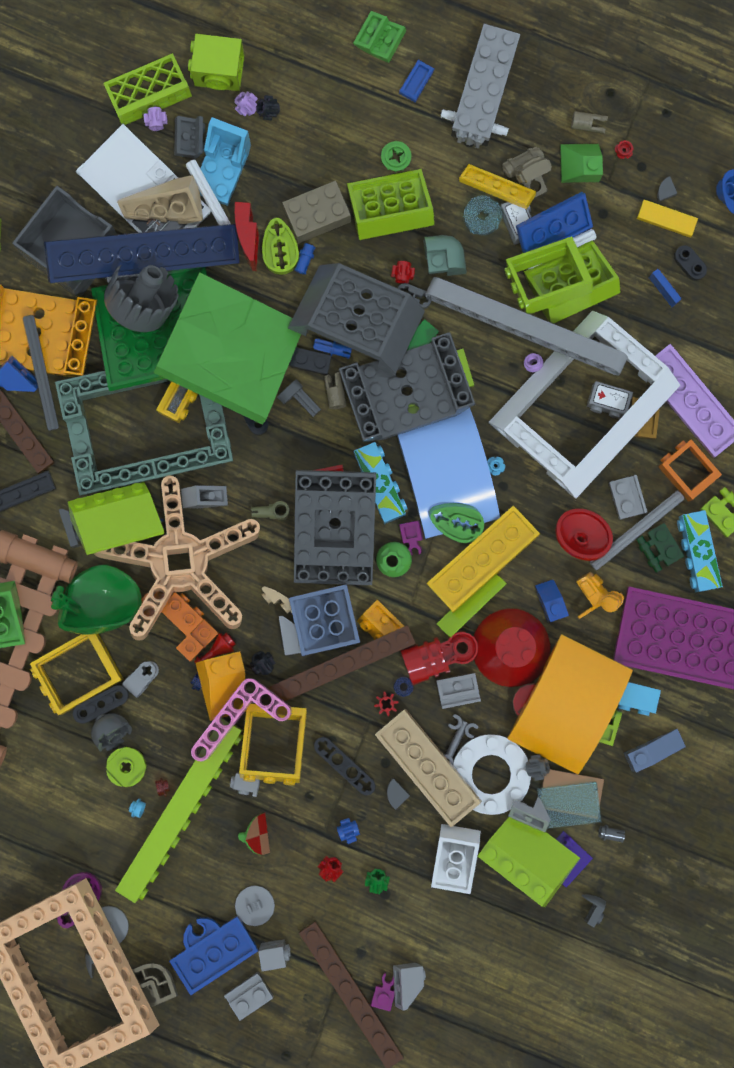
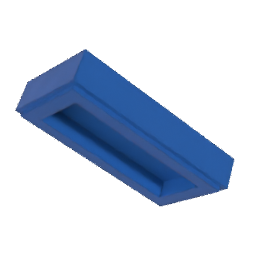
[399,60,434,103]
[649,269,681,307]

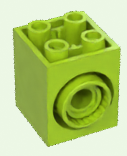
[188,34,245,91]

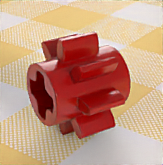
[391,261,415,284]
[374,692,399,716]
[317,856,344,882]

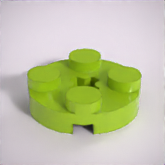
[106,747,147,787]

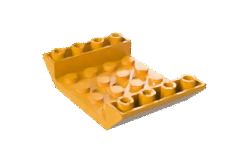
[0,284,97,377]

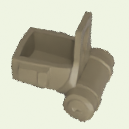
[502,147,552,198]

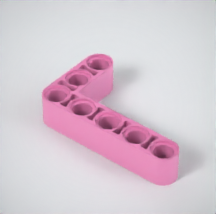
[191,679,292,761]

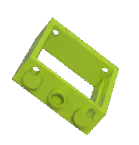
[504,236,593,314]

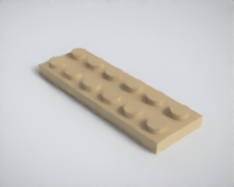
[375,709,482,827]

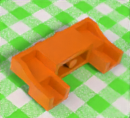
[141,591,219,662]

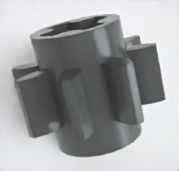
[526,755,550,781]

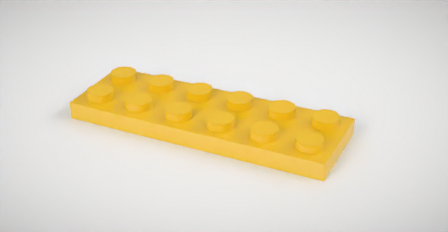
[427,505,540,613]

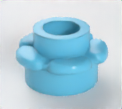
[487,457,505,476]
[129,799,146,818]

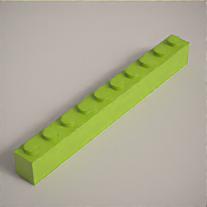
[115,718,243,903]

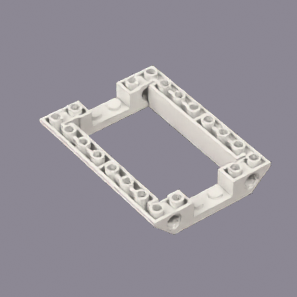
[489,311,680,499]

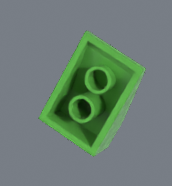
[0,581,25,648]

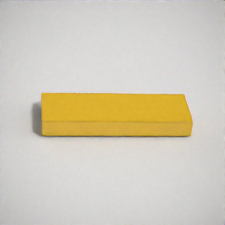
[637,200,698,238]

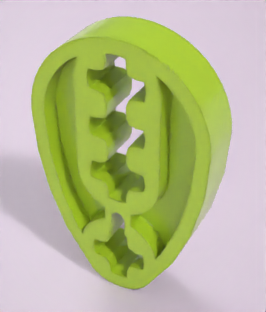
[262,218,299,275]

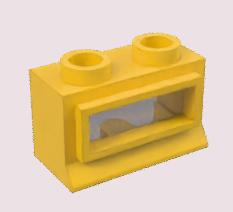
[156,381,198,423]

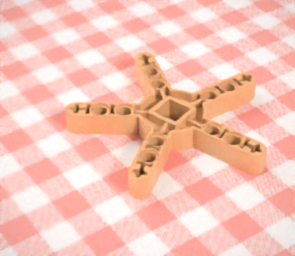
[94,476,260,640]

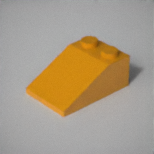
[196,651,246,721]

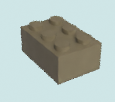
[282,181,351,244]

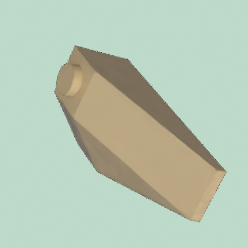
[117,175,203,224]

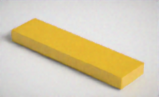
[459,164,536,210]

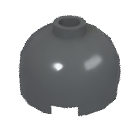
[91,713,132,752]

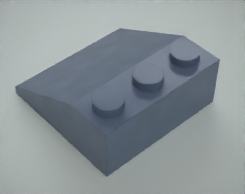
[289,584,360,656]

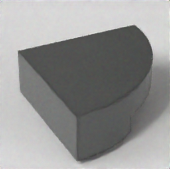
[657,176,677,202]

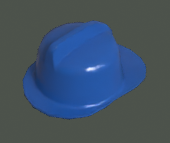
[716,169,734,214]

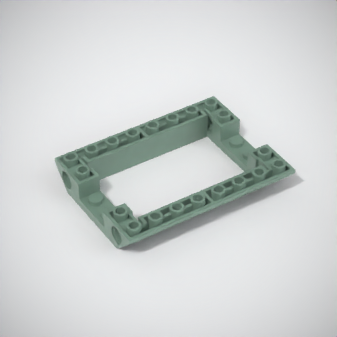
[55,371,233,496]

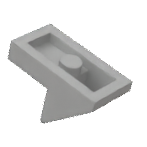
[508,797,551,832]

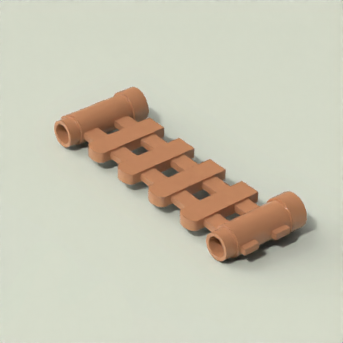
[0,530,78,767]

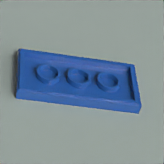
[516,192,593,253]

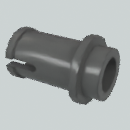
[598,825,625,843]

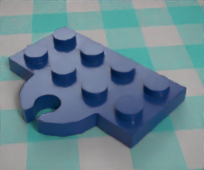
[169,915,259,995]

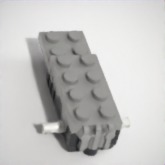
[441,24,520,149]

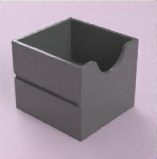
[12,186,117,297]

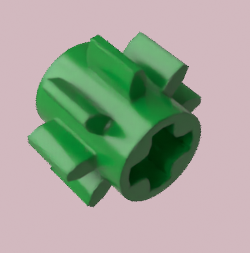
[365,868,390,894]

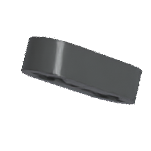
[397,283,432,310]

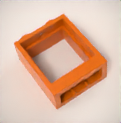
[658,439,722,502]

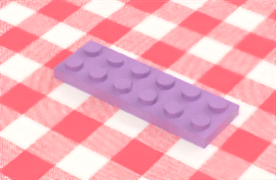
[655,344,734,458]

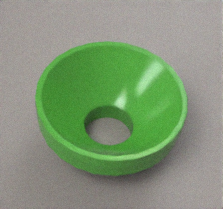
[376,542,412,577]

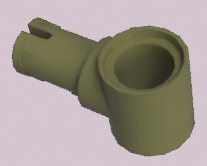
[251,501,290,520]

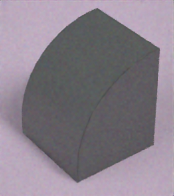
[387,777,410,810]

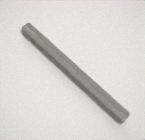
[590,491,684,570]

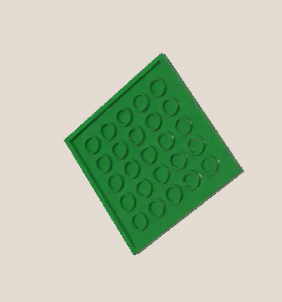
[91,267,207,391]

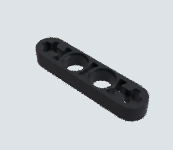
[314,737,376,795]

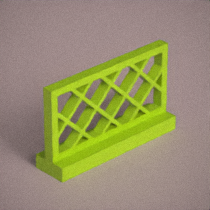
[103,53,192,125]

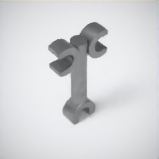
[444,714,478,765]

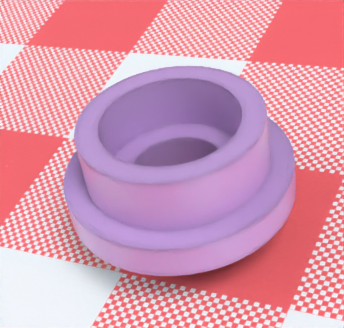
[524,353,543,372]

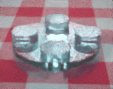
[463,196,502,235]

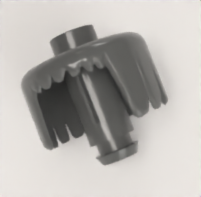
[104,265,178,332]

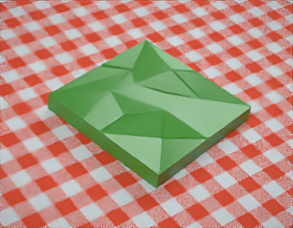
[153,272,301,425]

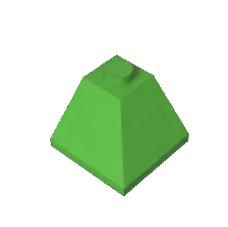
[560,144,603,183]

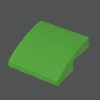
[353,11,407,63]

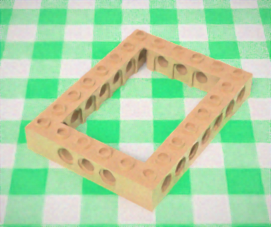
[0,878,159,1068]

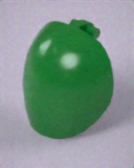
[51,565,142,635]

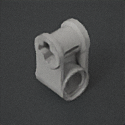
[122,661,159,698]

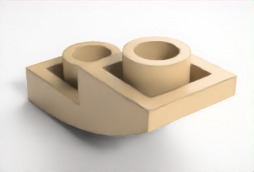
[262,586,292,614]

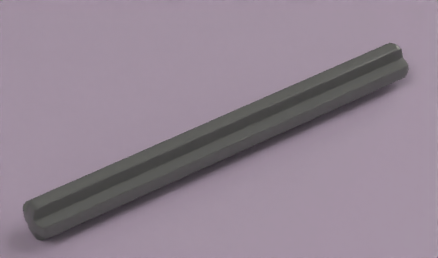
[23,315,59,430]

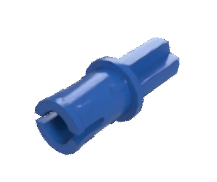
[313,338,352,359]

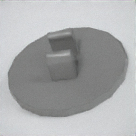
[235,885,275,926]

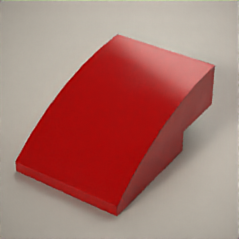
[235,202,259,271]

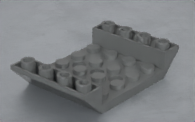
[288,263,425,375]
[339,332,475,441]

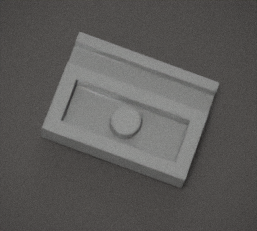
[608,475,647,520]
[436,673,481,709]
[224,972,274,1021]

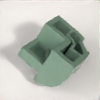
[423,235,467,276]

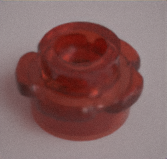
[155,778,170,797]

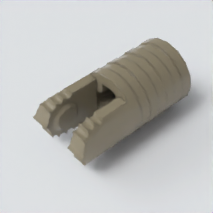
[571,111,608,134]
[324,372,346,409]

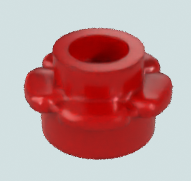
[615,140,634,159]

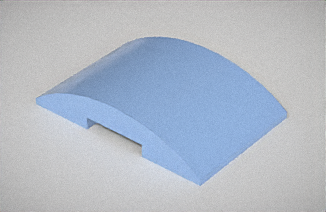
[397,408,500,539]

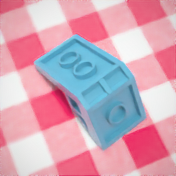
[199,117,251,206]

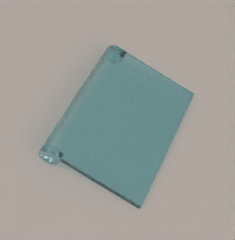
[537,782,601,829]

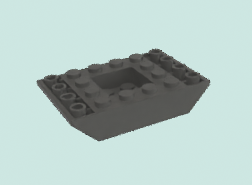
[294,470,376,585]

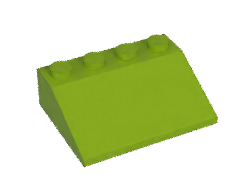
[347,169,434,240]
[524,240,620,324]
[68,482,164,555]
[478,817,580,907]

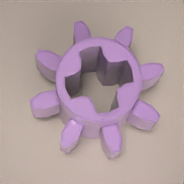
[235,91,258,116]
[143,107,168,131]

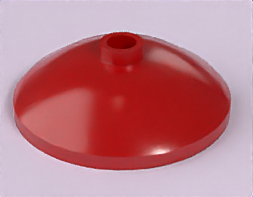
[555,509,613,561]

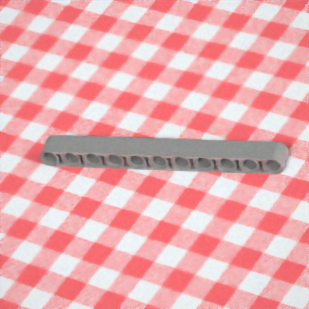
[425,277,628,375]

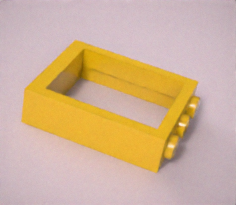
[30,634,124,715]
[239,704,307,786]

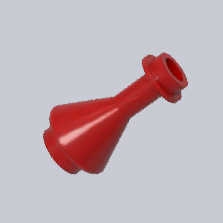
[194,632,236,664]

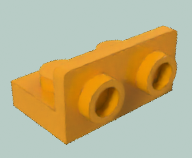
[357,600,404,640]

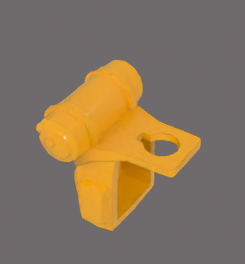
[576,572,624,619]

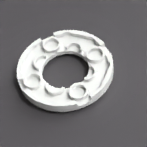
[453,734,531,815]

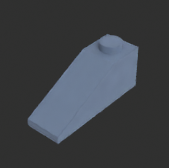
[624,729,686,773]

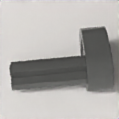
[277,379,321,417]

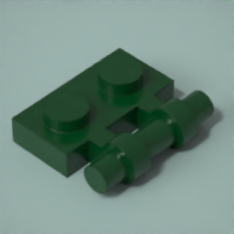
[636,523,684,573]

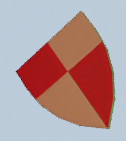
[238,813,270,855]

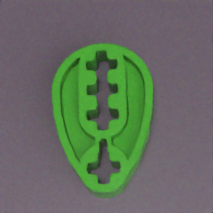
[429,503,484,543]

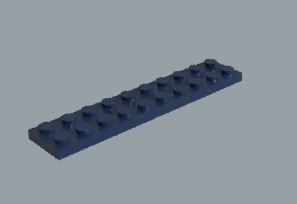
[44,224,239,283]

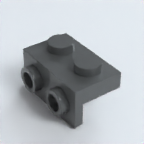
[174,116,205,159]

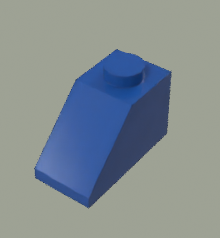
[0,356,38,392]
[535,579,569,623]

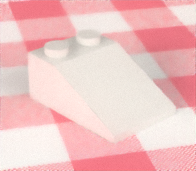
[431,824,481,894]

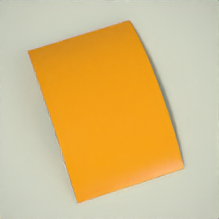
[507,634,633,774]

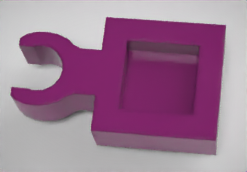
[399,520,423,555]
[371,972,395,1011]

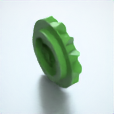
[381,141,411,172]

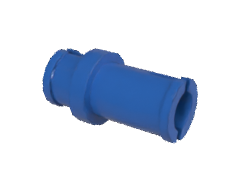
[294,243,316,275]

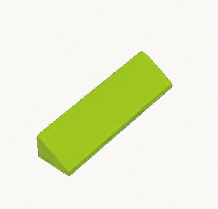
[436,574,507,638]

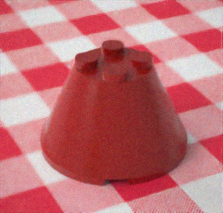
[473,609,550,687]

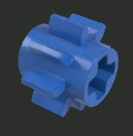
[337,818,360,844]

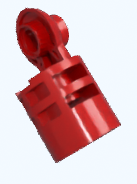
[400,632,478,685]

